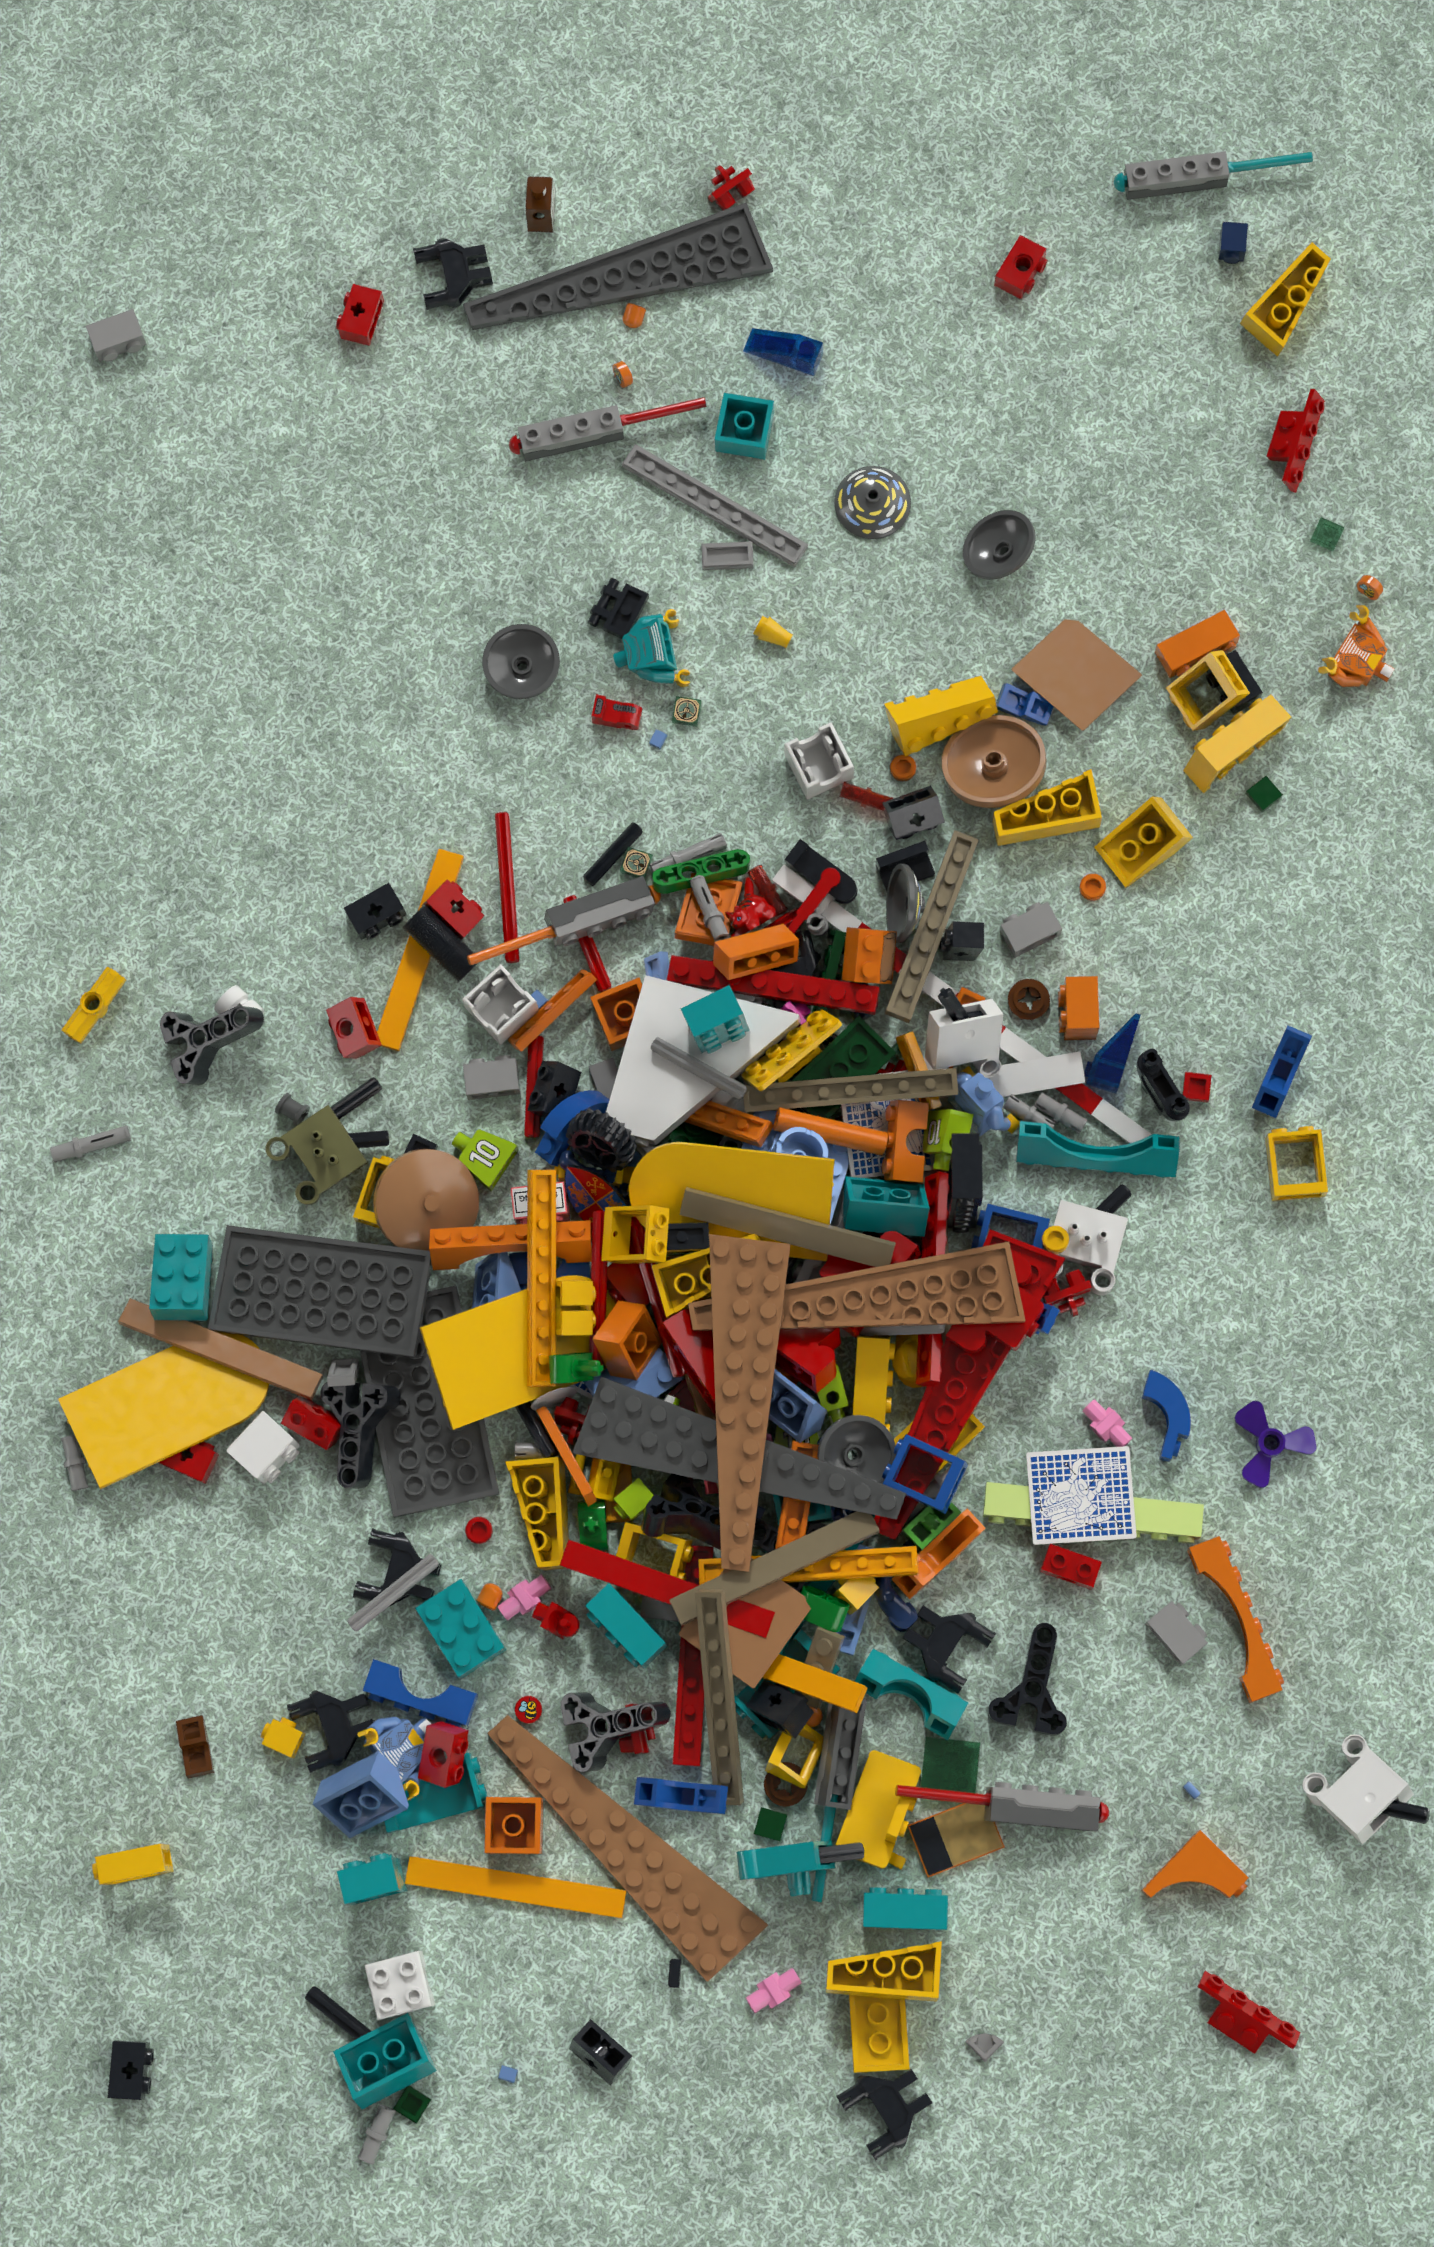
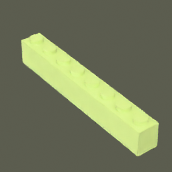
[983,1482,1204,1544]

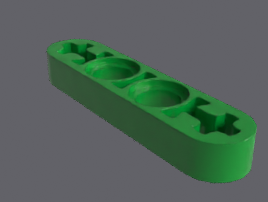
[652,849,750,894]

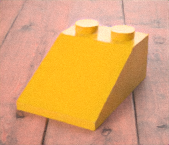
[1094,796,1193,887]

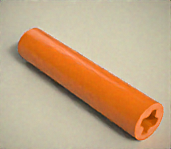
[773,1107,888,1156]

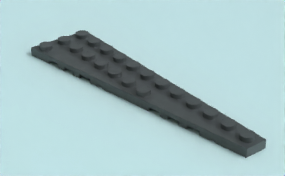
[463,202,773,330]
[573,1377,907,1519]

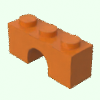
[881,1100,929,1183]

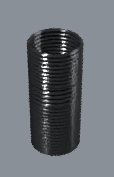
[403,905,478,982]

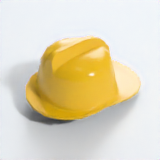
[892,1334,922,1388]

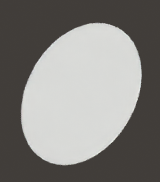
[531,1387,576,1411]

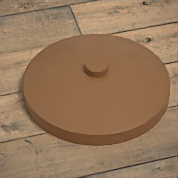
[942,715,1047,808]
[373,1149,479,1251]

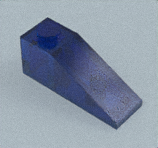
[743,328,823,376]
[1084,1013,1141,1094]

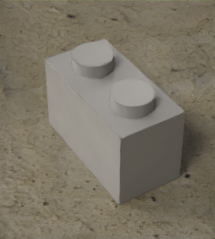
[86,309,147,362]
[1000,902,1062,958]
[463,1055,521,1100]
[1145,1601,1208,1666]

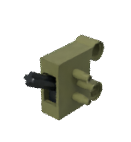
[265,1105,390,1205]

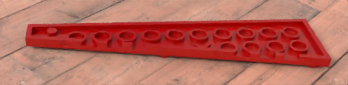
[874,1229,1065,1540]

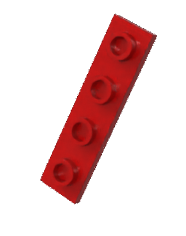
[1266,389,1325,493]
[1197,1970,1300,2054]

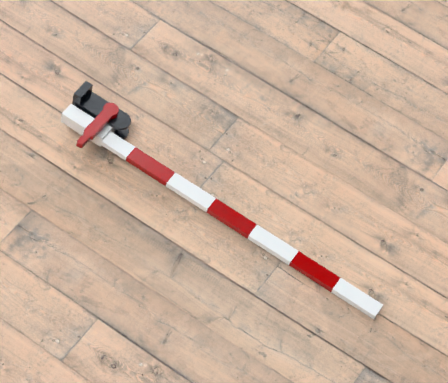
[772,839,1151,1143]

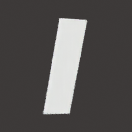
[977,1051,1085,1097]

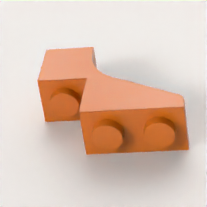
[891,1508,986,1599]

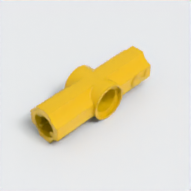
[61,967,127,1044]

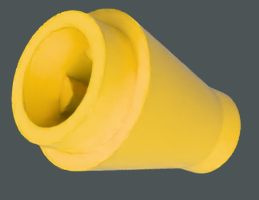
[753,615,793,648]

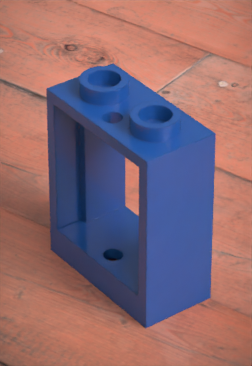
[971,1204,1050,1249]
[882,1434,968,1514]

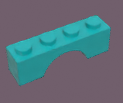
[854,1649,968,1740]

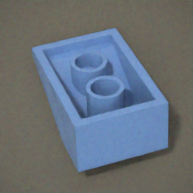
[472,1252,521,1308]

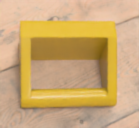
[568,1454,620,1501]
[765,1724,824,1788]

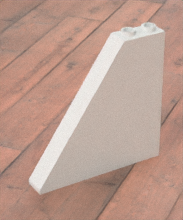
[606,975,801,1147]

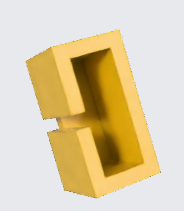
[556,1280,596,1336]

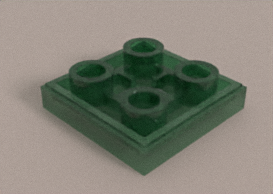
[921,1737,980,1793]

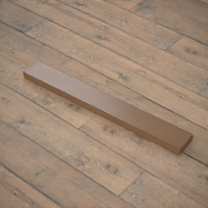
[118,1298,323,1401]

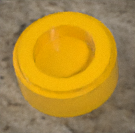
[1042,1226,1069,1254]

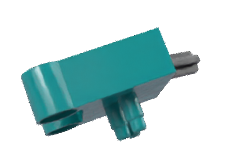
[736,1841,864,1897]

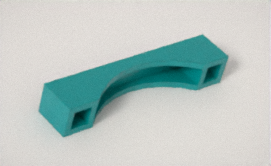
[1016,1121,1180,1178]

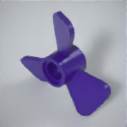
[1234,1401,1317,1488]

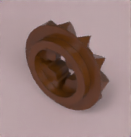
[1008,979,1050,1021]
[764,1762,808,1807]

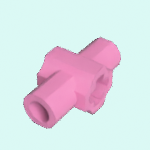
[1082,1399,1132,1447]
[497,1574,552,1620]
[745,1968,802,2013]

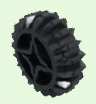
[565,1109,637,1173]

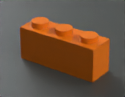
[1155,610,1240,678]
[713,924,799,980]

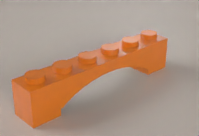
[429,1220,592,1270]
[1187,1536,1284,1703]

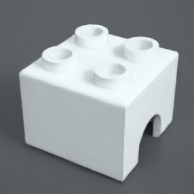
[784,722,854,800]
[462,964,539,1045]
[226,1411,300,1484]
[364,1951,435,2020]

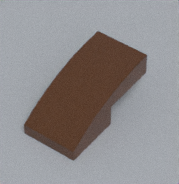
[176,1715,215,1779]

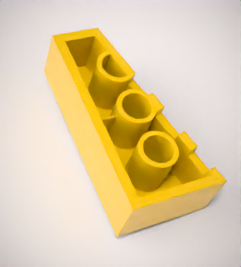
[1240,242,1331,356]
[884,676,998,756]
[1183,694,1291,793]
[992,769,1102,846]
[652,1234,760,1318]
[853,1335,895,1432]
[505,1457,569,1571]
[826,1941,942,2002]

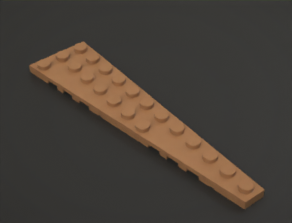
[709,1234,791,1572]
[688,1242,1025,1331]
[487,1715,768,1982]

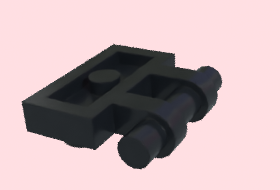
[587,578,649,639]

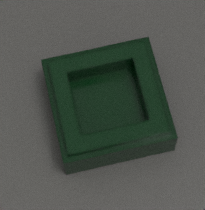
[1245,776,1283,813]
[754,1807,787,1842]
[393,2085,432,2124]

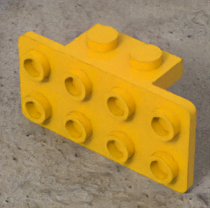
[742,1010,842,1091]
[836,1750,921,1869]

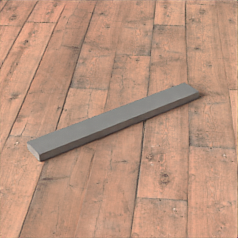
[622,444,808,567]

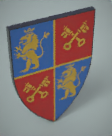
[565,1164,632,1228]

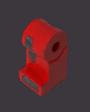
[591,694,643,730]

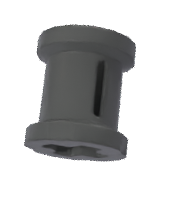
[275,1093,310,1126]

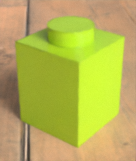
[614,1478,654,1522]

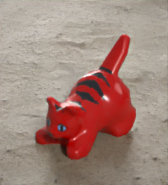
[725,877,776,937]

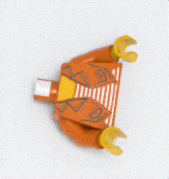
[1318,605,1395,687]

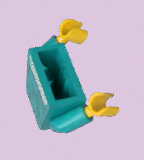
[613,609,690,687]

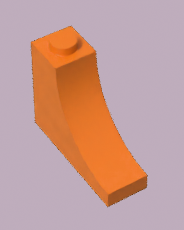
[1141,1830,1249,1898]

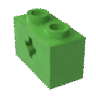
[902,1502,961,1552]

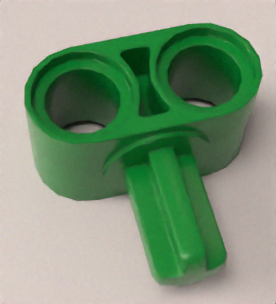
[549,1352,604,1383]
[577,1500,609,1552]
[800,1586,850,1632]

